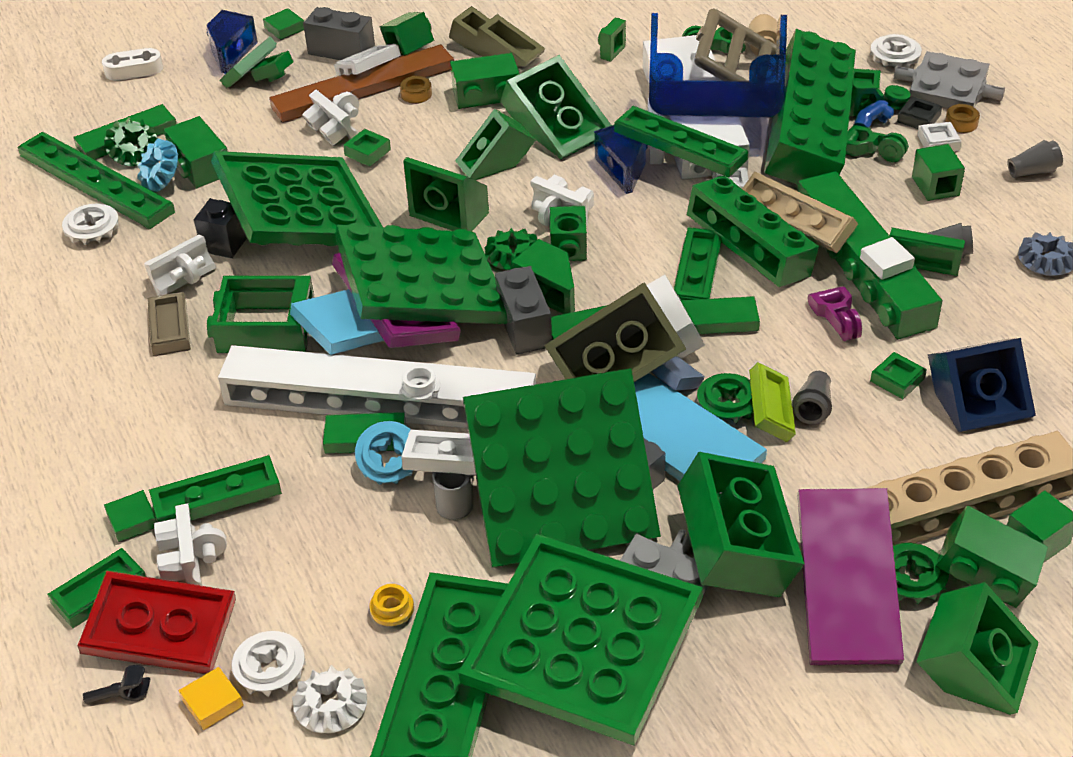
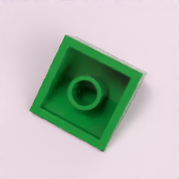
[403,157,489,232]
[916,582,1039,715]

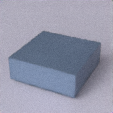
[651,356,705,391]

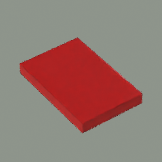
[77,571,236,674]

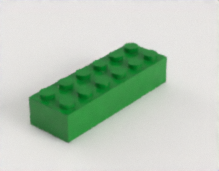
[764,29,856,185]

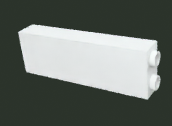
[643,35,750,179]

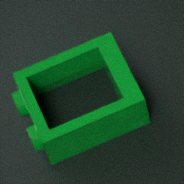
[207,276,315,353]

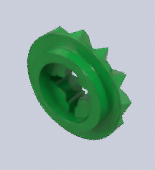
[104,117,158,166]
[484,228,538,270]
[697,373,754,424]
[893,543,949,604]

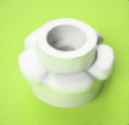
[401,365,440,402]

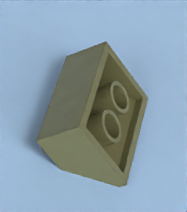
[544,282,687,382]

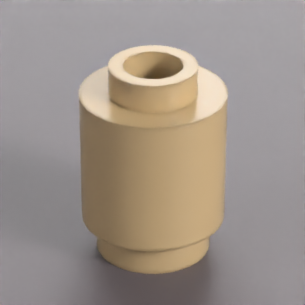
[748,14,781,56]

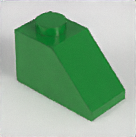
[455,108,536,180]
[512,239,575,314]

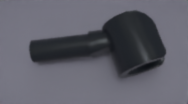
[83,665,151,704]

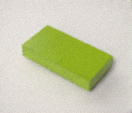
[749,362,796,442]

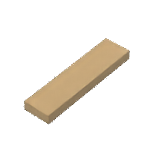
[742,171,858,253]

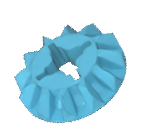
[137,138,178,192]
[355,421,413,485]

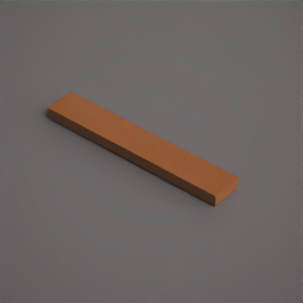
[269,44,454,122]

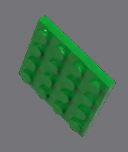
[211,151,383,246]
[335,223,507,324]
[462,368,661,567]
[458,534,703,746]

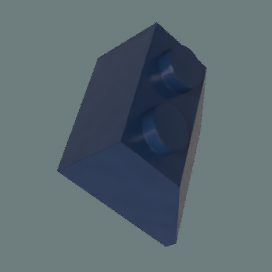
[927,337,1036,432]

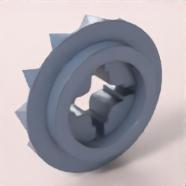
[1018,232,1073,276]

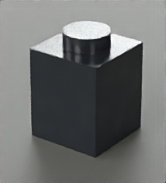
[193,198,247,259]

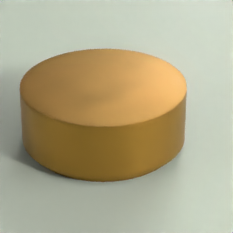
[400,76,432,103]
[945,104,980,133]

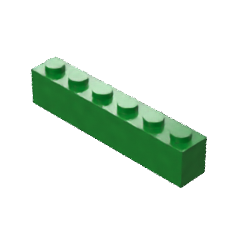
[797,171,943,340]

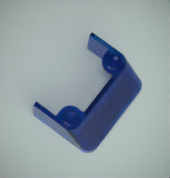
[649,13,787,118]

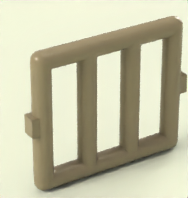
[694,8,786,111]

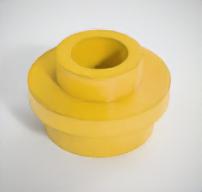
[369,584,414,626]

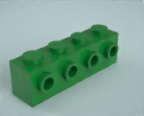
[686,176,819,288]

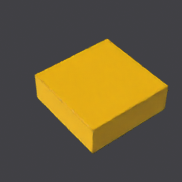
[178,667,244,730]

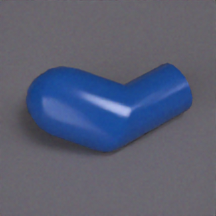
[853,100,894,128]

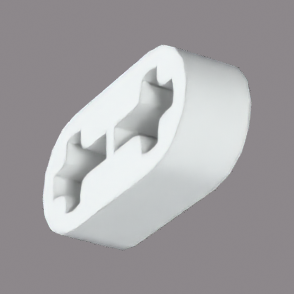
[102,48,163,81]

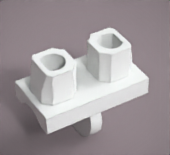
[302,90,359,146]
[530,174,594,226]
[144,235,216,296]
[154,504,227,586]

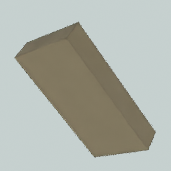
[147,292,191,356]

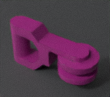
[807,286,862,341]

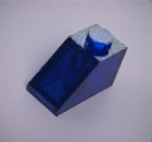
[206,10,258,74]
[594,125,648,194]

